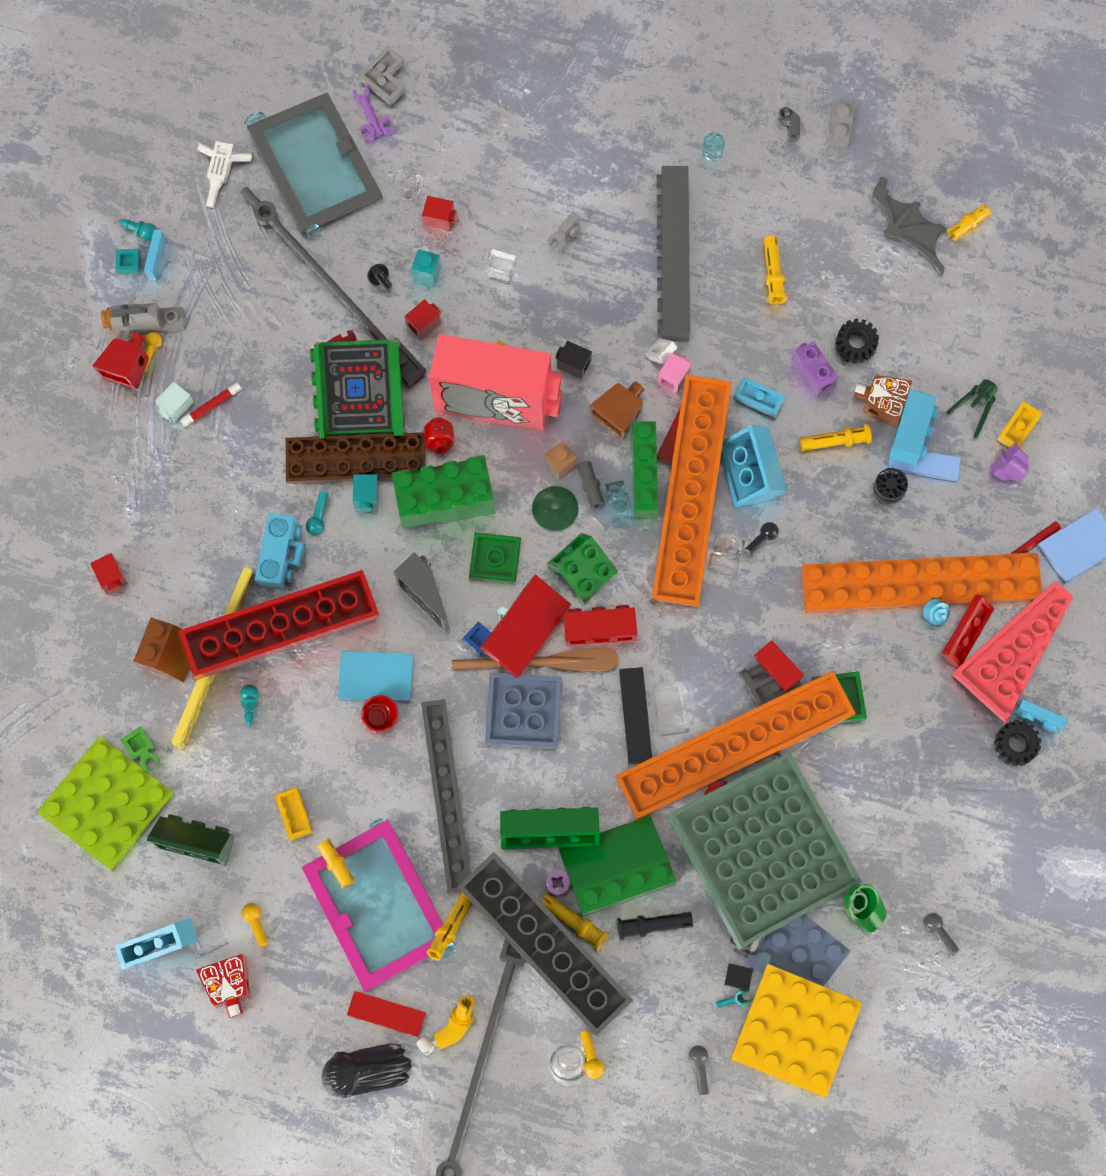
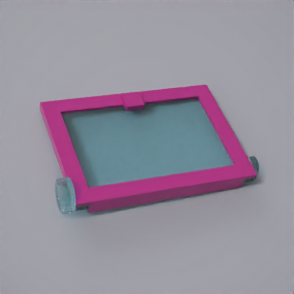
[301,818,457,992]

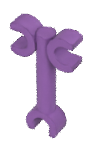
[353,86,395,143]

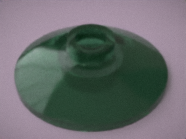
[532,486,579,531]

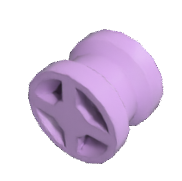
[545,870,570,897]

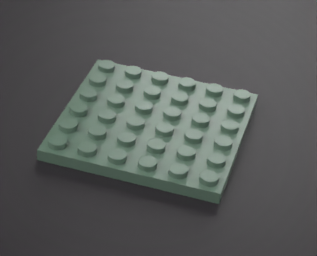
[666,752,862,950]

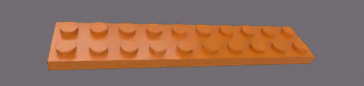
[651,375,732,607]
[801,553,1042,612]
[615,671,856,820]

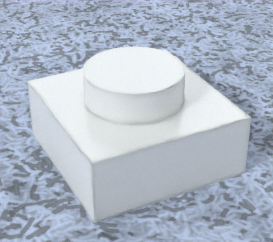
[645,338,677,364]

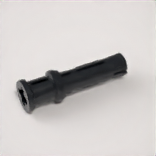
[617,911,693,941]

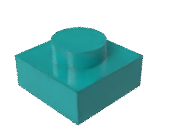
[115,249,140,274]

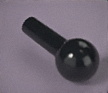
[744,522,779,556]

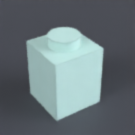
[155,382,195,423]

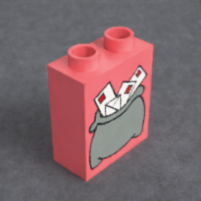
[429,334,562,431]

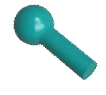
[306,491,329,535]

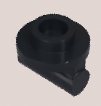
[367,264,392,290]

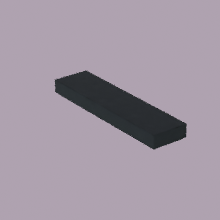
[619,667,652,765]

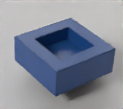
[462,621,491,656]

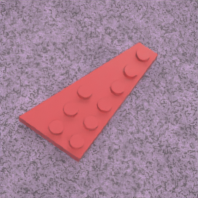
[953,581,1073,724]

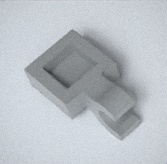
[548,211,581,253]

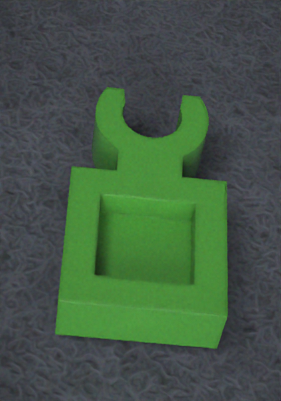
[120,726,160,772]

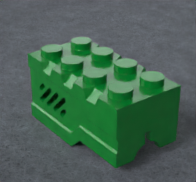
[392,455,495,528]

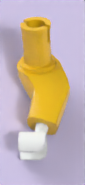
[416,995,475,1055]

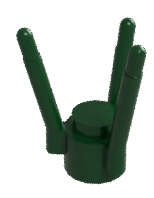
[947,379,998,439]

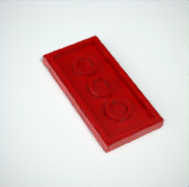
[480,574,571,678]

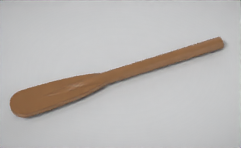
[452,648,619,671]

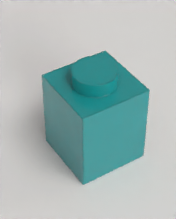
[411,249,441,286]
[353,475,379,512]

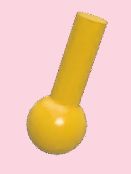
[144,331,162,373]
[241,903,268,948]
[580,1030,605,1079]

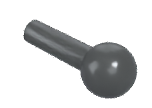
[923,913,960,956]
[688,1045,709,1095]

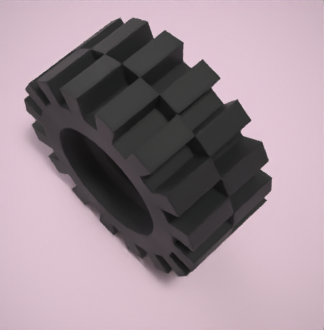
[835,318,879,364]
[994,720,1042,766]

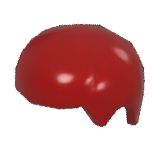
[360,695,399,733]

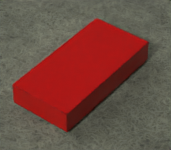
[753,640,804,692]

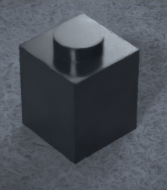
[555,340,592,379]

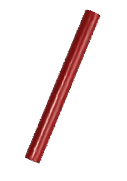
[1010,521,1061,554]

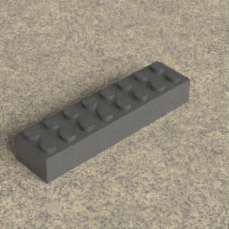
[457,852,633,1036]

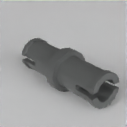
[577,461,605,509]

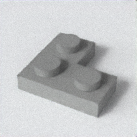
[358,46,406,106]

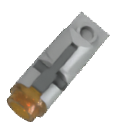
[101,303,185,335]

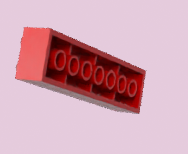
[178,570,379,681]

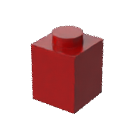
[422,195,457,231]
[404,299,441,340]
[90,553,128,594]

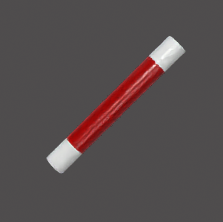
[179,382,242,428]

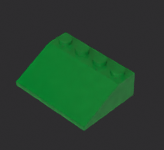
[558,816,676,918]

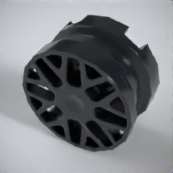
[873,468,908,505]

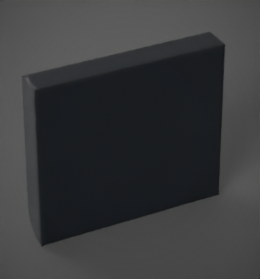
[724,963,753,989]

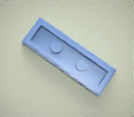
[888,446,961,482]

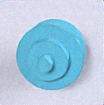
[923,599,950,625]

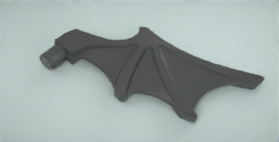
[872,177,947,276]

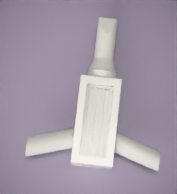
[198,141,254,208]

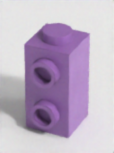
[792,341,839,397]

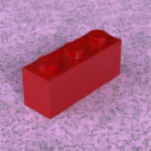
[563,605,637,646]

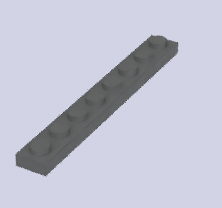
[421,699,470,895]

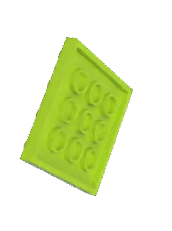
[37,736,176,872]

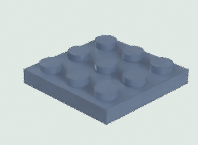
[485,673,562,749]
[745,914,851,986]

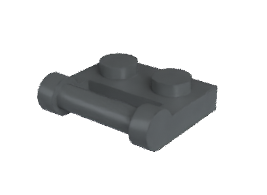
[739,664,802,707]

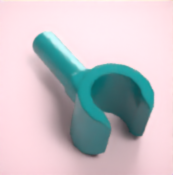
[716,988,753,1007]

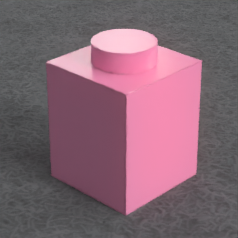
[657,353,692,394]

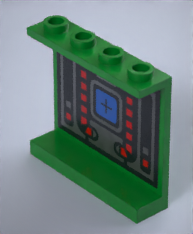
[310,339,405,438]

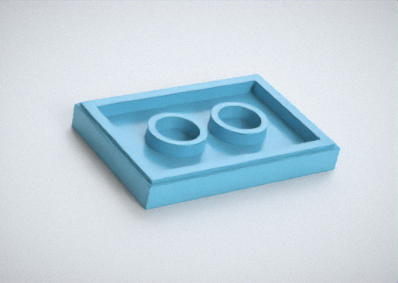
[338,651,413,702]

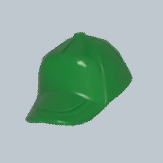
[843,884,886,933]

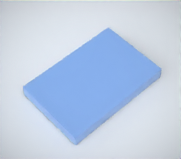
[1038,508,1106,584]

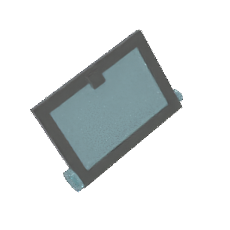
[244,92,383,236]

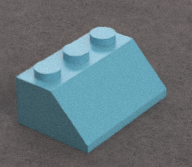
[721,425,787,508]

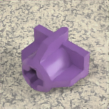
[990,442,1028,481]

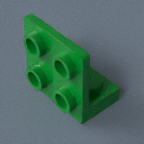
[547,533,618,601]

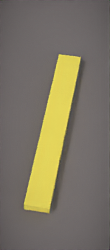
[171,567,255,750]

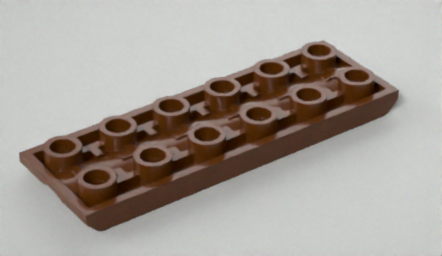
[285,432,425,484]

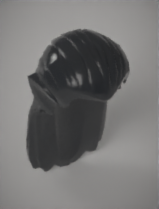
[321,1043,412,1098]

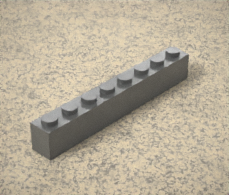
[656,166,690,342]

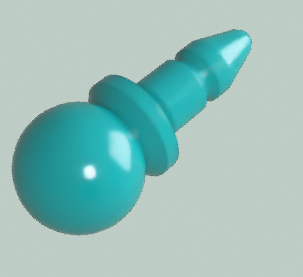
[118,219,158,241]
[240,685,259,726]

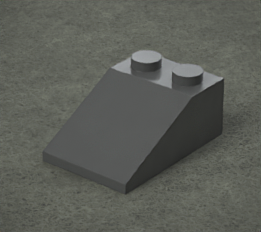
[394,552,450,633]

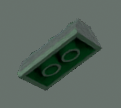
[147,814,235,866]

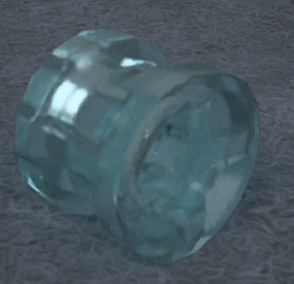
[702,132,725,161]

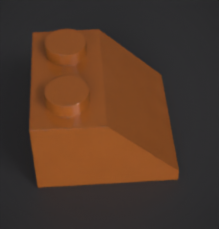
[133,617,189,682]

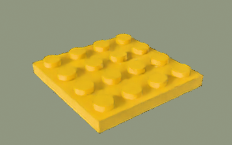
[731,963,863,1098]

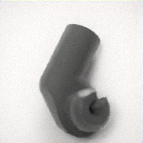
[778,107,801,139]

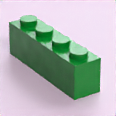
[632,421,658,519]
[500,807,600,849]

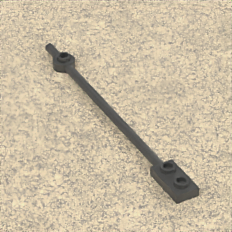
[241,187,426,386]
[436,938,525,1176]

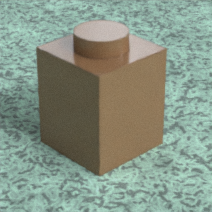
[544,441,577,481]

